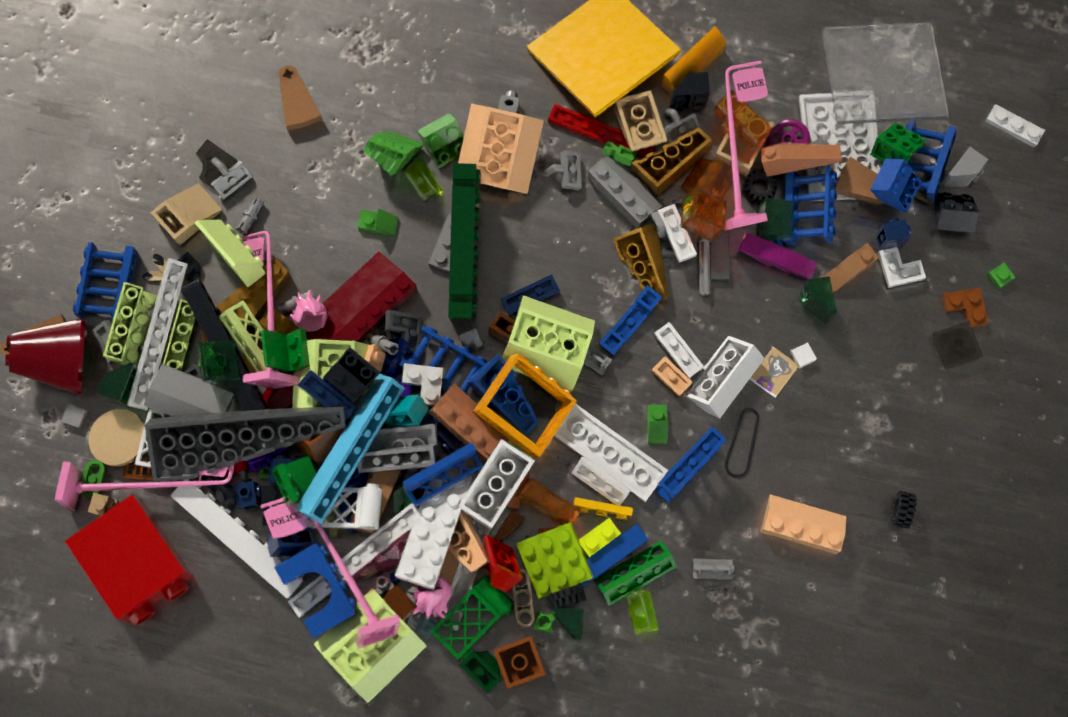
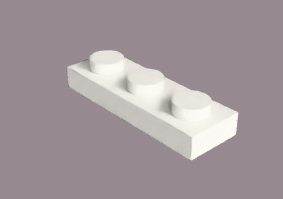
[985,104,1045,148]
[657,204,697,263]
[654,322,704,379]
[572,456,631,505]

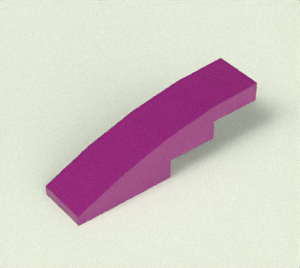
[738,233,817,281]

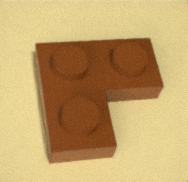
[942,287,989,328]

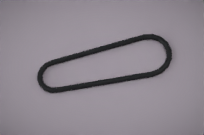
[725,408,759,477]

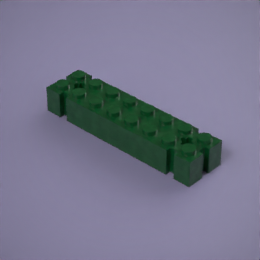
[448,163,481,321]

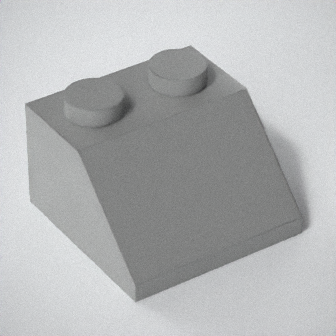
[939,147,989,189]

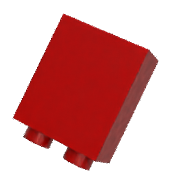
[65,494,193,626]

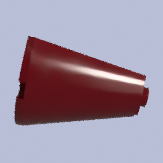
[5,319,86,394]

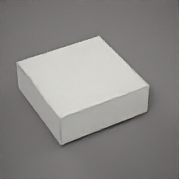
[790,343,817,369]

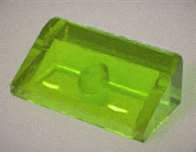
[404,160,443,201]
[626,590,658,634]

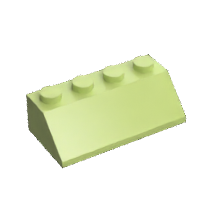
[195,220,266,287]

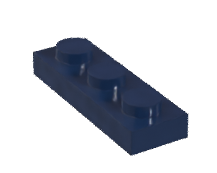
[501,274,560,317]
[298,370,357,422]

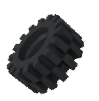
[743,168,778,205]
[891,491,917,529]
[548,584,587,611]

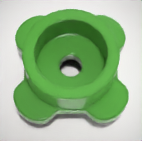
[533,611,555,633]

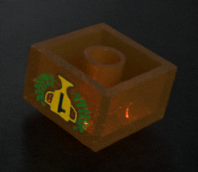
[680,186,727,242]

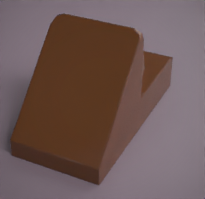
[382,584,417,621]

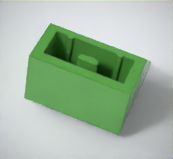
[418,113,464,168]

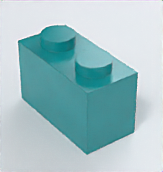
[385,394,429,428]

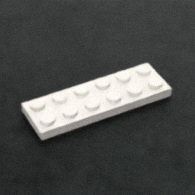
[554,404,668,502]
[395,470,472,590]

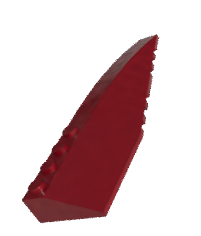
[262,251,418,409]

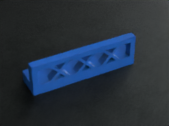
[403,442,484,507]

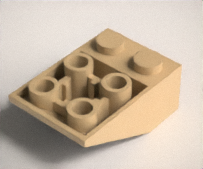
[150,183,223,246]

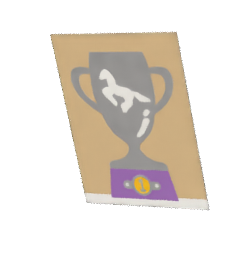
[750,347,798,398]

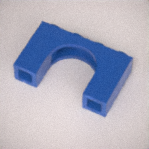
[274,543,358,638]

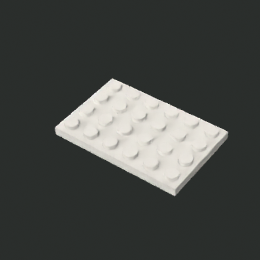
[799,91,881,202]

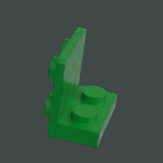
[870,123,926,163]
[261,328,310,373]
[272,456,316,507]

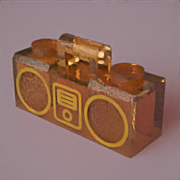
[714,90,772,149]
[516,478,581,526]

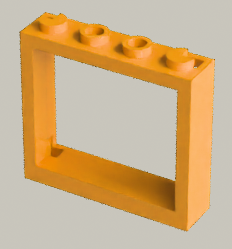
[473,354,577,458]

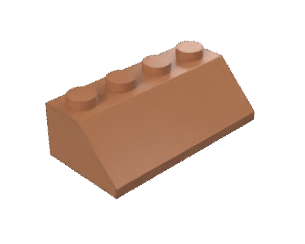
[428,383,509,464]

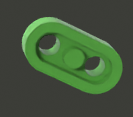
[81,460,106,499]

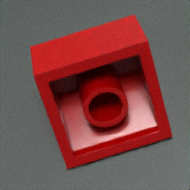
[483,535,523,592]

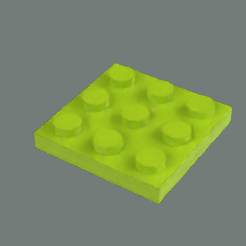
[516,522,594,599]

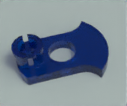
[382,338,411,378]

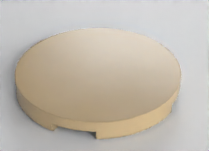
[89,409,146,467]

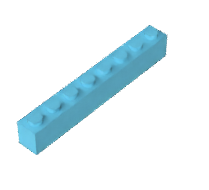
[295,374,405,524]

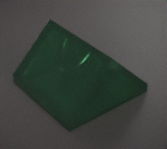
[756,198,793,241]
[197,341,240,385]
[551,607,584,643]

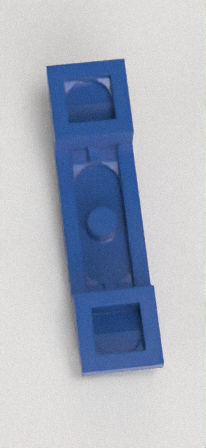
[599,285,662,356]

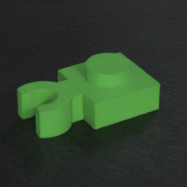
[602,141,637,166]

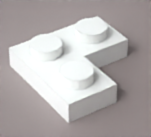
[878,247,926,288]
[402,363,443,407]

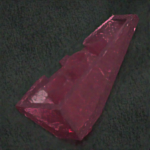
[352,530,410,584]

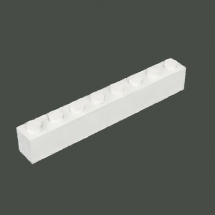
[170,479,305,600]

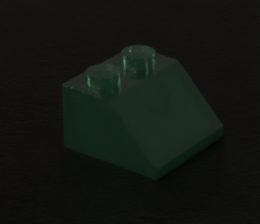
[799,276,837,323]
[97,363,137,408]

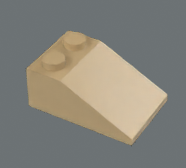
[614,90,667,152]

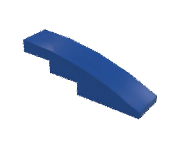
[579,524,649,587]

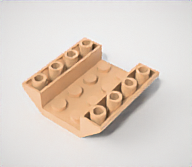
[458,104,544,194]

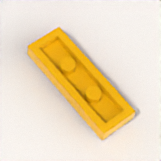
[573,497,633,520]

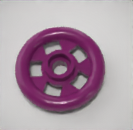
[766,119,811,146]

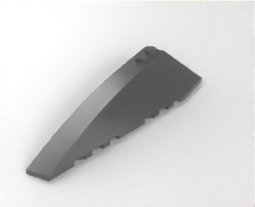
[145,407,346,482]

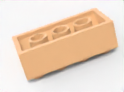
[760,494,846,554]

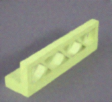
[219,300,266,372]

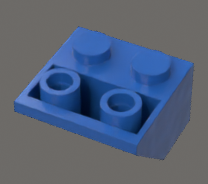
[870,159,922,212]

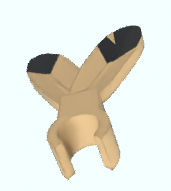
[142,254,187,287]

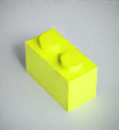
[579,518,621,558]

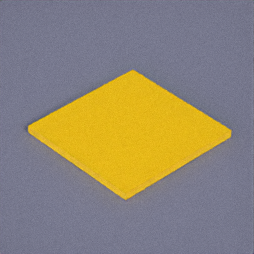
[527,0,681,117]

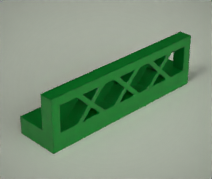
[594,541,677,606]

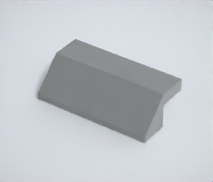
[144,364,235,417]
[358,424,439,473]

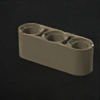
[513,569,534,628]

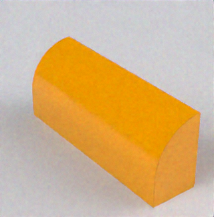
[662,26,726,96]

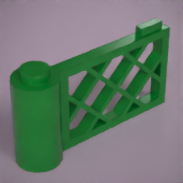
[430,574,514,660]

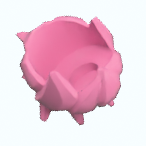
[290,290,327,332]
[412,575,451,619]

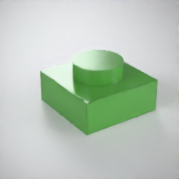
[987,263,1015,289]

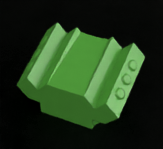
[363,130,424,175]

